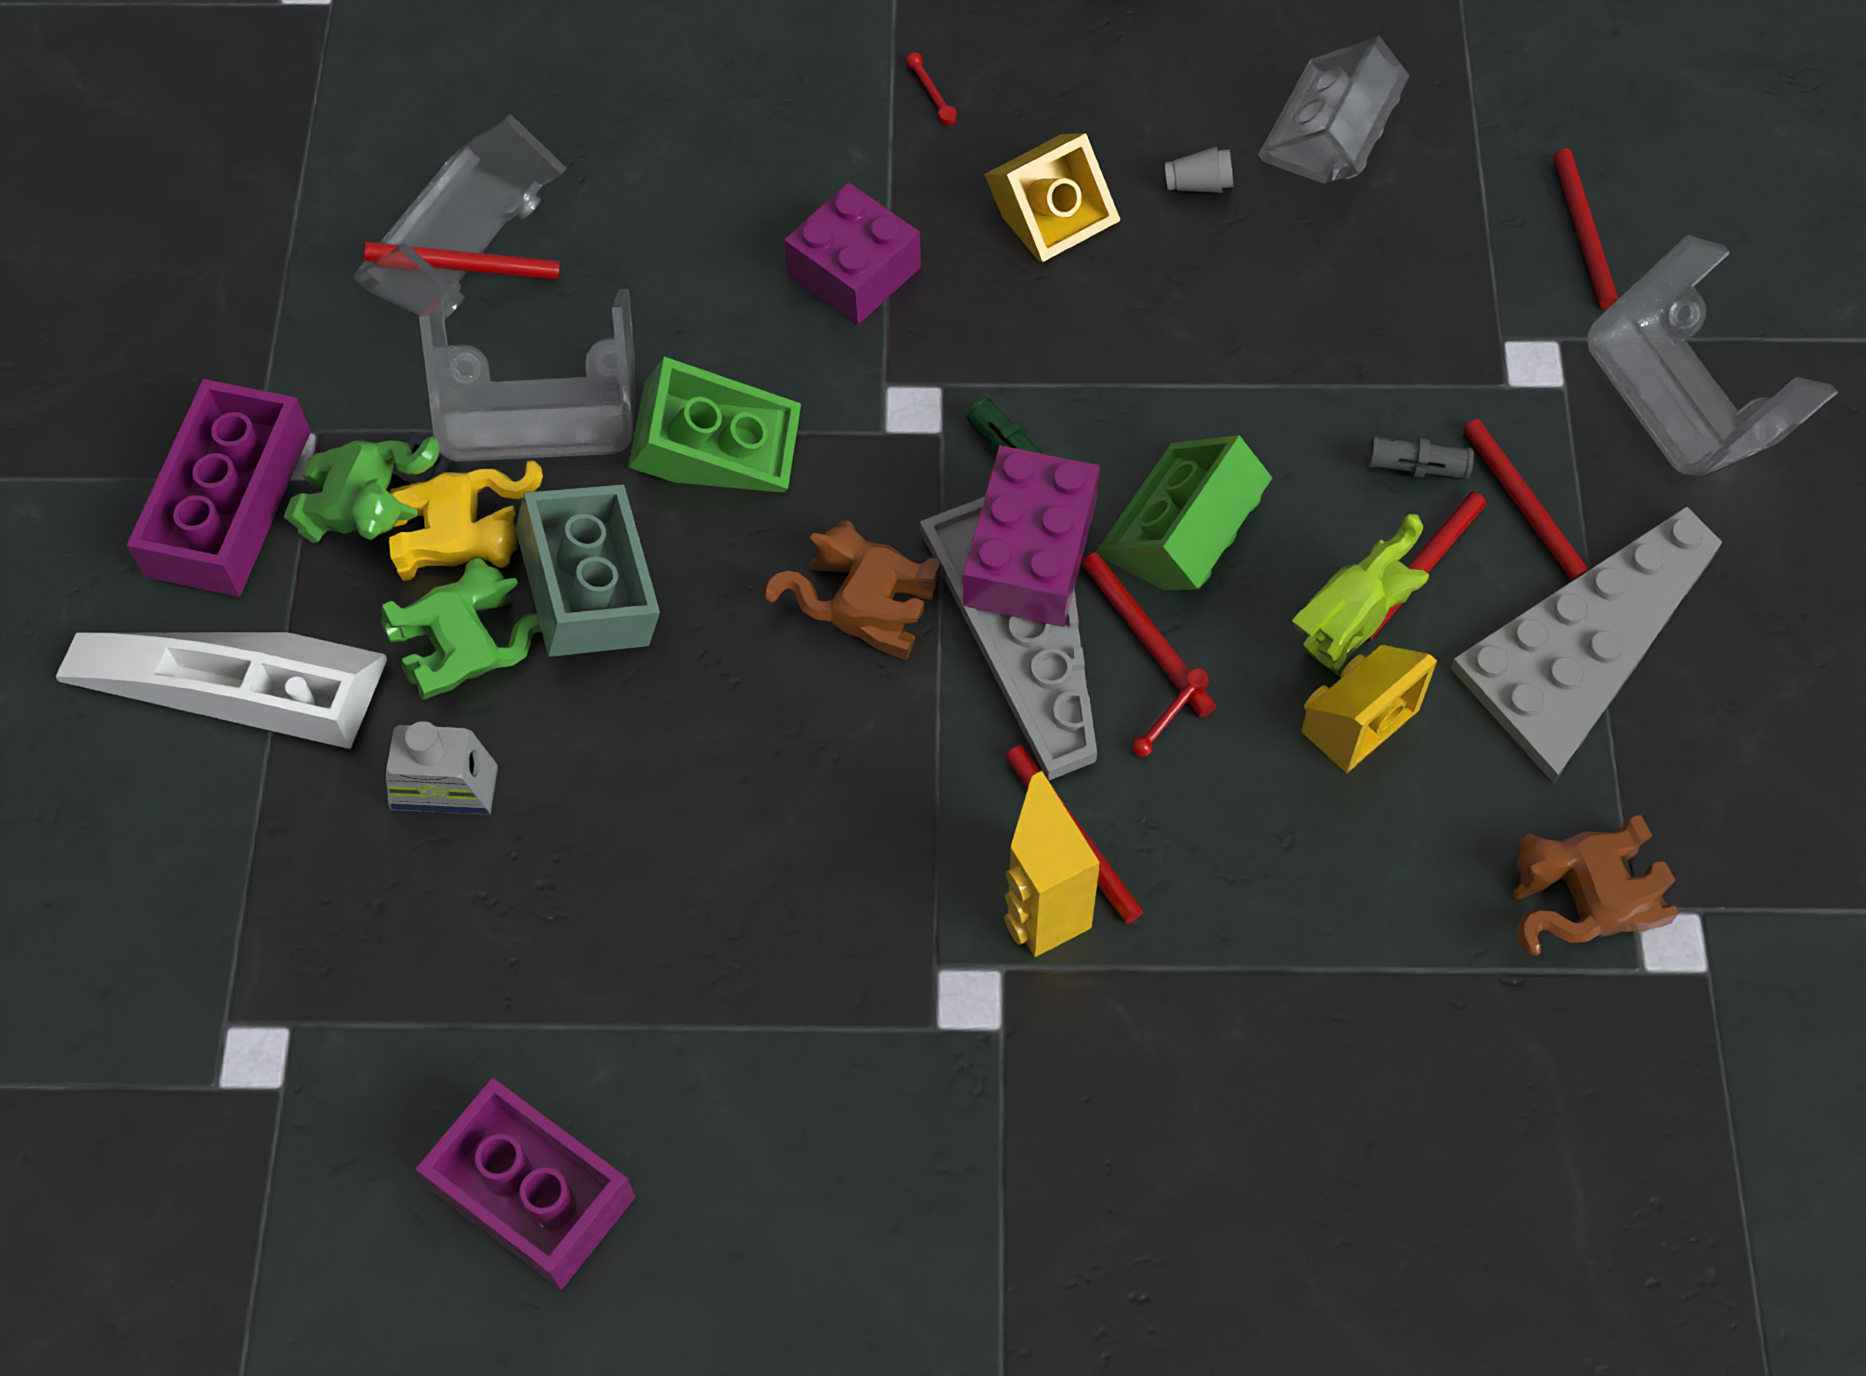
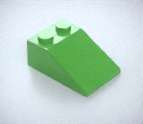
[628,357,801,493]

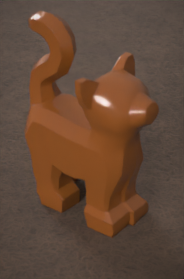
[763,520,941,661]
[1513,815,1679,956]

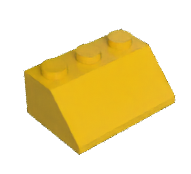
[1004,771,1100,957]

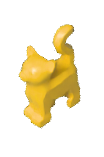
[389,460,543,581]

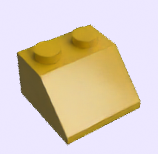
[984,133,1121,262]
[1301,645,1437,774]

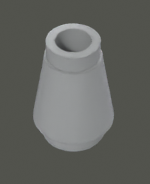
[1165,146,1234,193]

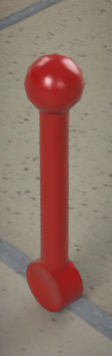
[905,52,957,126]
[1132,668,1209,757]

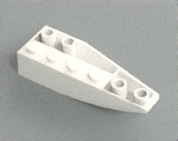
[56,632,387,749]

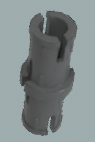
[1367,435,1474,480]

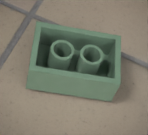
[516,485,660,657]

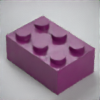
[963,445,1100,627]
[415,1077,636,1291]

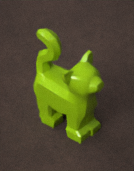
[1292,513,1430,677]

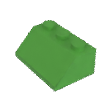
[1096,435,1272,591]

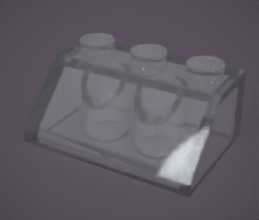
[1258,36,1410,184]

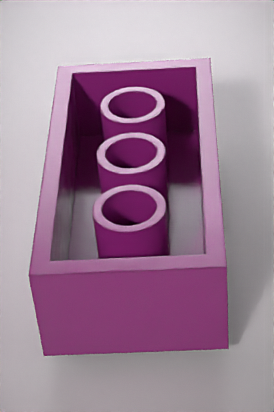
[126,379,311,597]

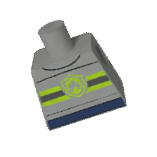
[386,721,498,815]

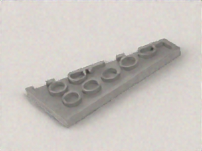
[920,497,1097,781]
[1450,507,1722,784]

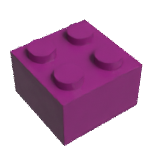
[784,182,921,326]

